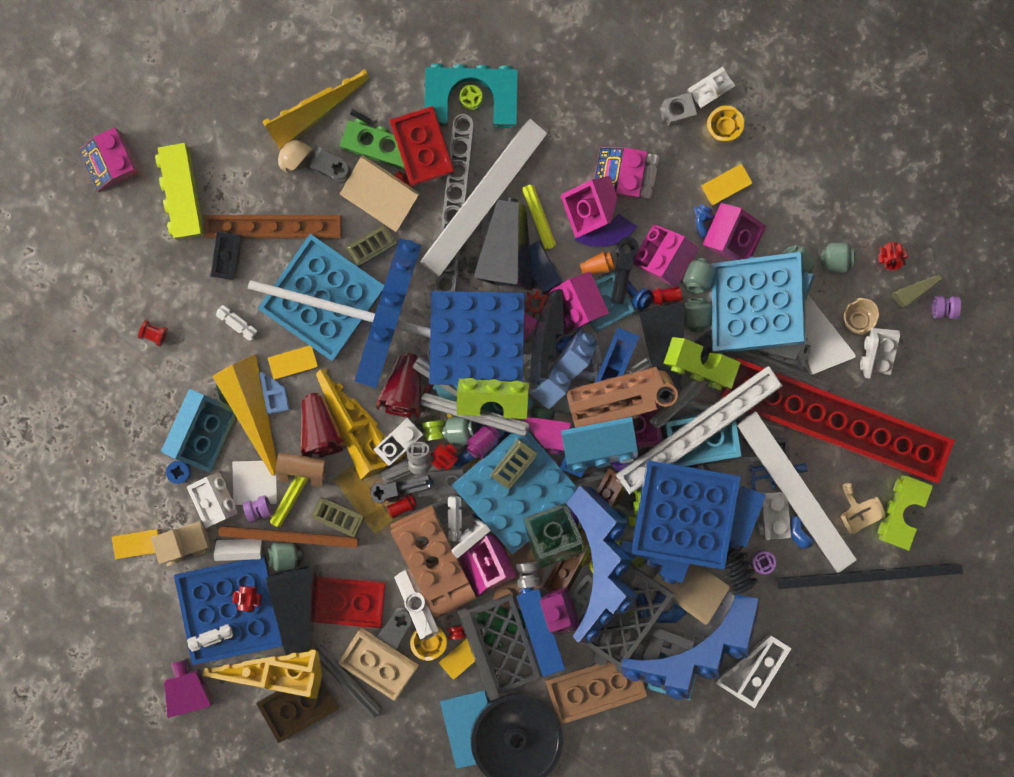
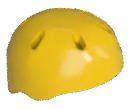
[707,106,744,143]
[410,627,448,661]

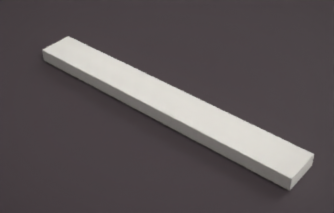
[420,119,547,276]
[615,366,782,494]
[737,411,857,573]

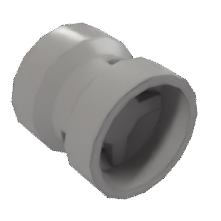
[406,442,432,474]
[516,562,541,588]

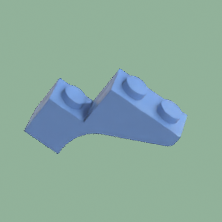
[531,327,597,410]

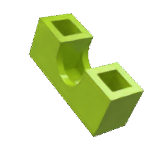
[663,337,740,391]
[457,378,529,419]
[877,475,933,551]

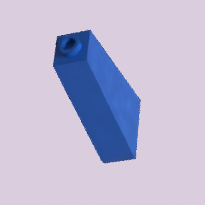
[517,587,565,677]

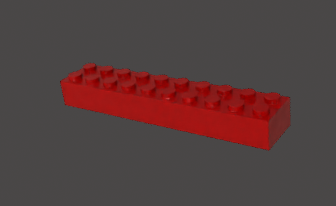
[718,358,955,484]

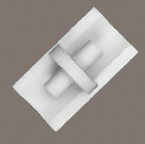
[688,67,735,109]

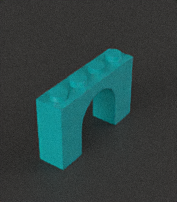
[425,64,518,128]

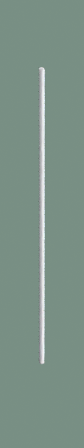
[248,280,784,433]

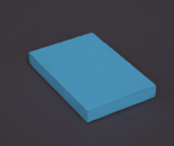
[440,690,488,769]

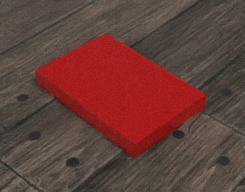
[389,106,455,187]
[313,576,386,629]

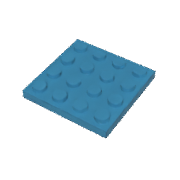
[257,234,384,361]
[711,252,806,354]
[452,432,578,554]

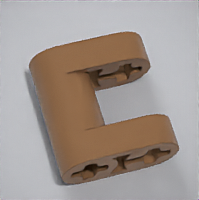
[276,452,326,488]

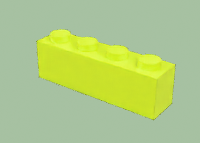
[155,143,204,241]

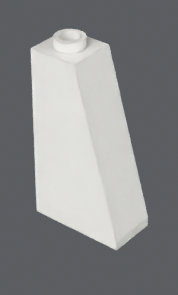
[805,295,856,375]

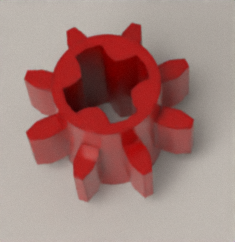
[878,242,908,270]
[524,290,547,318]
[430,442,459,470]
[232,586,262,611]

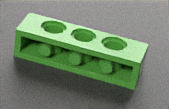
[340,119,406,171]

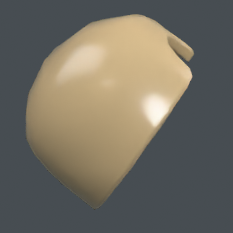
[278,140,312,173]
[843,298,880,335]

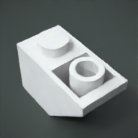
[373,418,424,466]

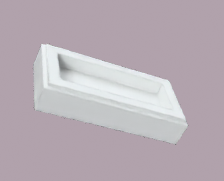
[214,539,263,561]

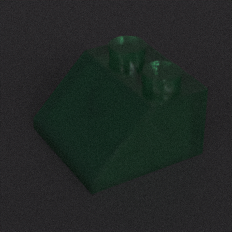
[523,503,584,569]

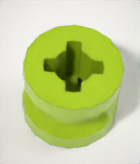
[460,85,483,111]
[422,420,445,441]

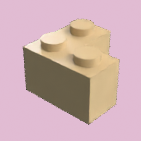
[150,521,211,566]

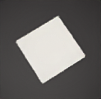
[232,461,277,505]

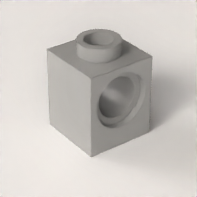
[660,92,697,126]

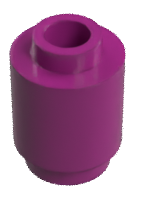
[467,426,501,458]

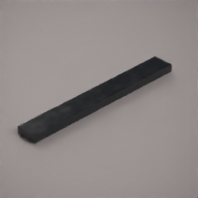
[774,563,963,589]

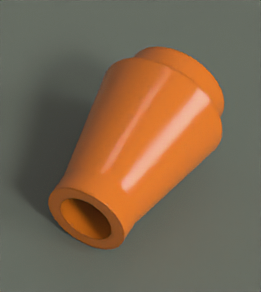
[580,251,616,275]

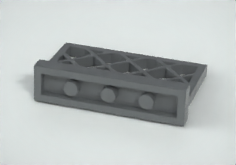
[580,562,674,669]
[457,593,540,701]

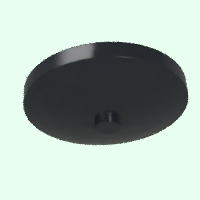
[470,693,563,777]

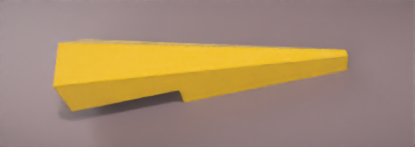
[262,69,370,150]
[212,354,277,476]
[316,368,407,480]
[203,650,322,699]

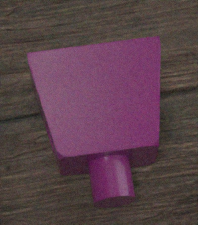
[540,587,580,636]
[164,659,214,718]

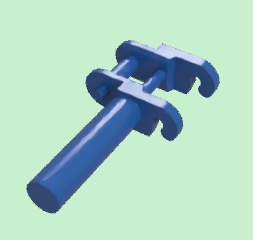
[749,463,808,491]

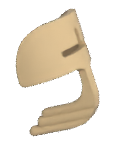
[840,483,885,535]

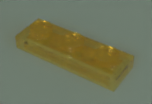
[333,465,394,534]

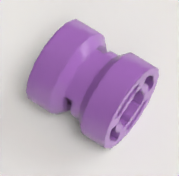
[932,296,961,319]
[243,495,273,524]
[750,550,776,574]

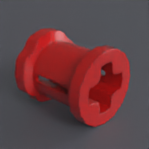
[138,320,168,347]

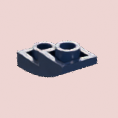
[530,240,563,294]

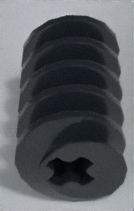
[725,545,758,595]

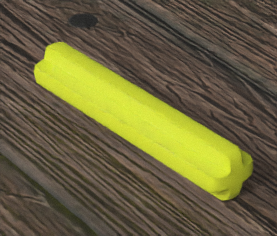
[522,184,556,250]
[270,476,309,528]

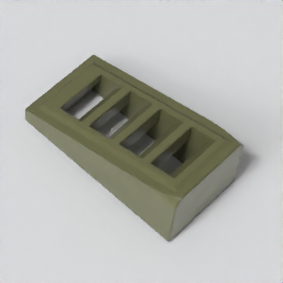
[346,224,397,268]
[891,275,942,308]
[490,438,538,489]
[312,497,365,538]

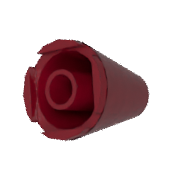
[375,352,421,418]
[300,393,347,458]

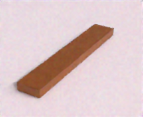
[204,215,342,239]
[218,526,359,548]

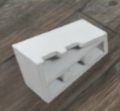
[714,634,791,708]

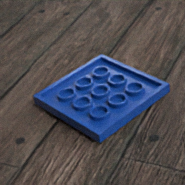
[429,291,525,385]
[631,460,741,570]
[174,555,283,665]

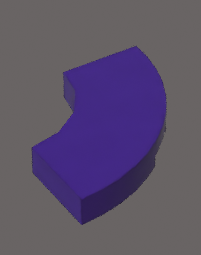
[574,214,637,247]

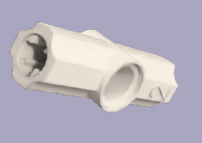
[394,570,440,641]

